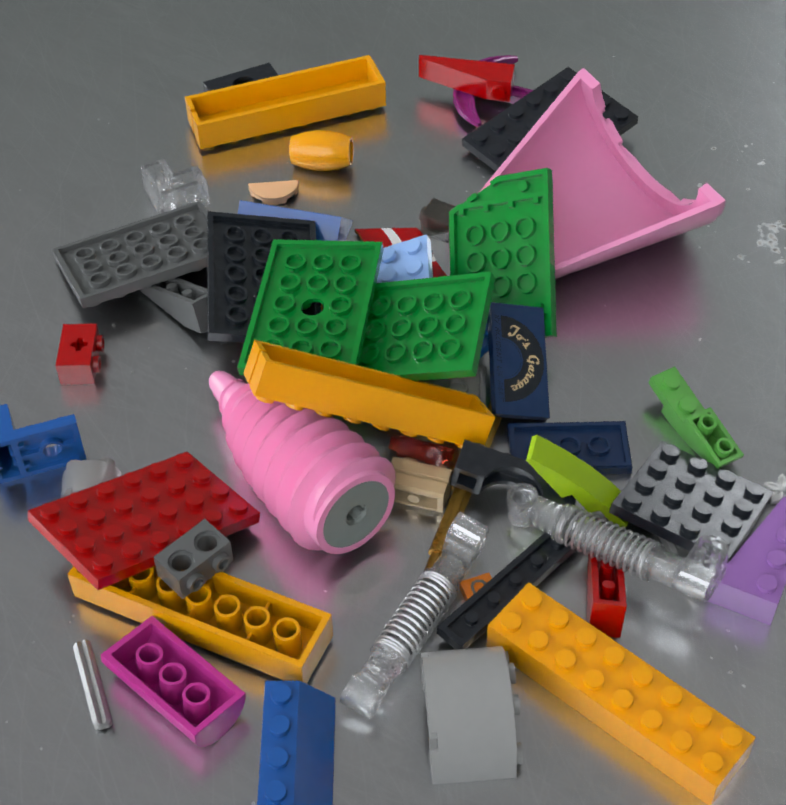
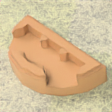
[248,180,299,205]

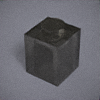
[419,198,456,243]

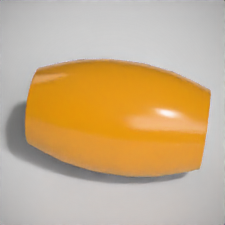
[289,130,354,171]

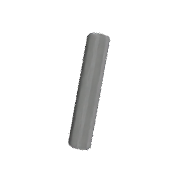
[73,639,113,730]

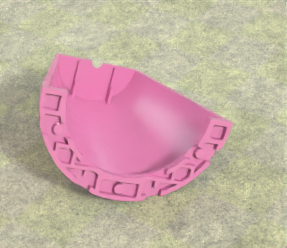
[479,68,726,279]

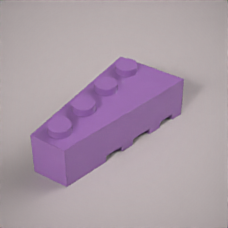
[708,496,786,626]

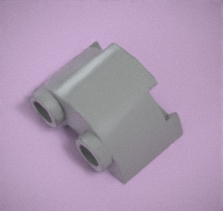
[61,457,122,498]

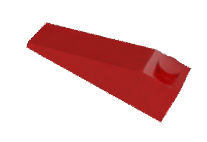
[419,55,515,102]
[586,527,627,638]

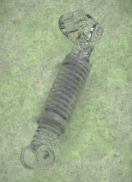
[507,483,729,603]
[340,512,490,720]

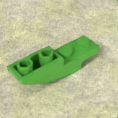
[648,366,744,469]

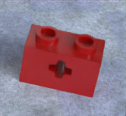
[55,324,105,385]

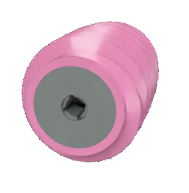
[209,371,396,554]

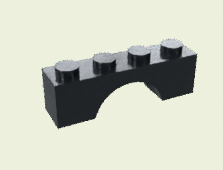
[449,440,576,522]

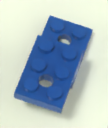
[0,404,87,484]

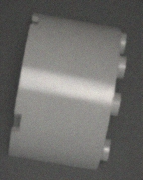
[420,646,523,785]

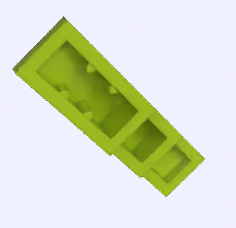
[526,435,628,529]

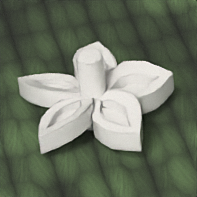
[763,473,786,505]

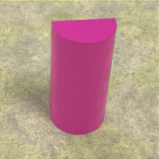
[101,616,246,747]

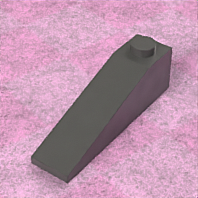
[140,278,207,333]

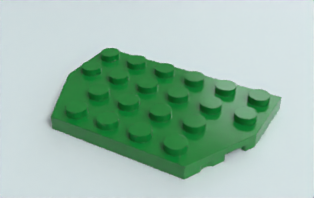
[449,168,557,338]

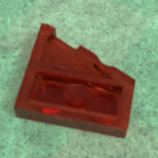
[389,434,455,467]

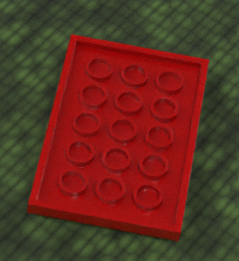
[28,452,260,590]

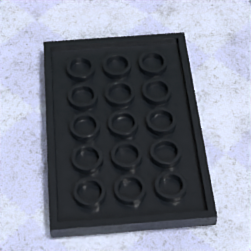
[462,67,638,172]
[207,211,321,343]

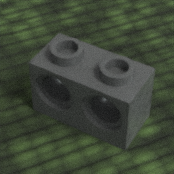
[153,519,233,599]

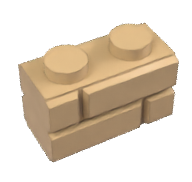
[391,457,453,513]

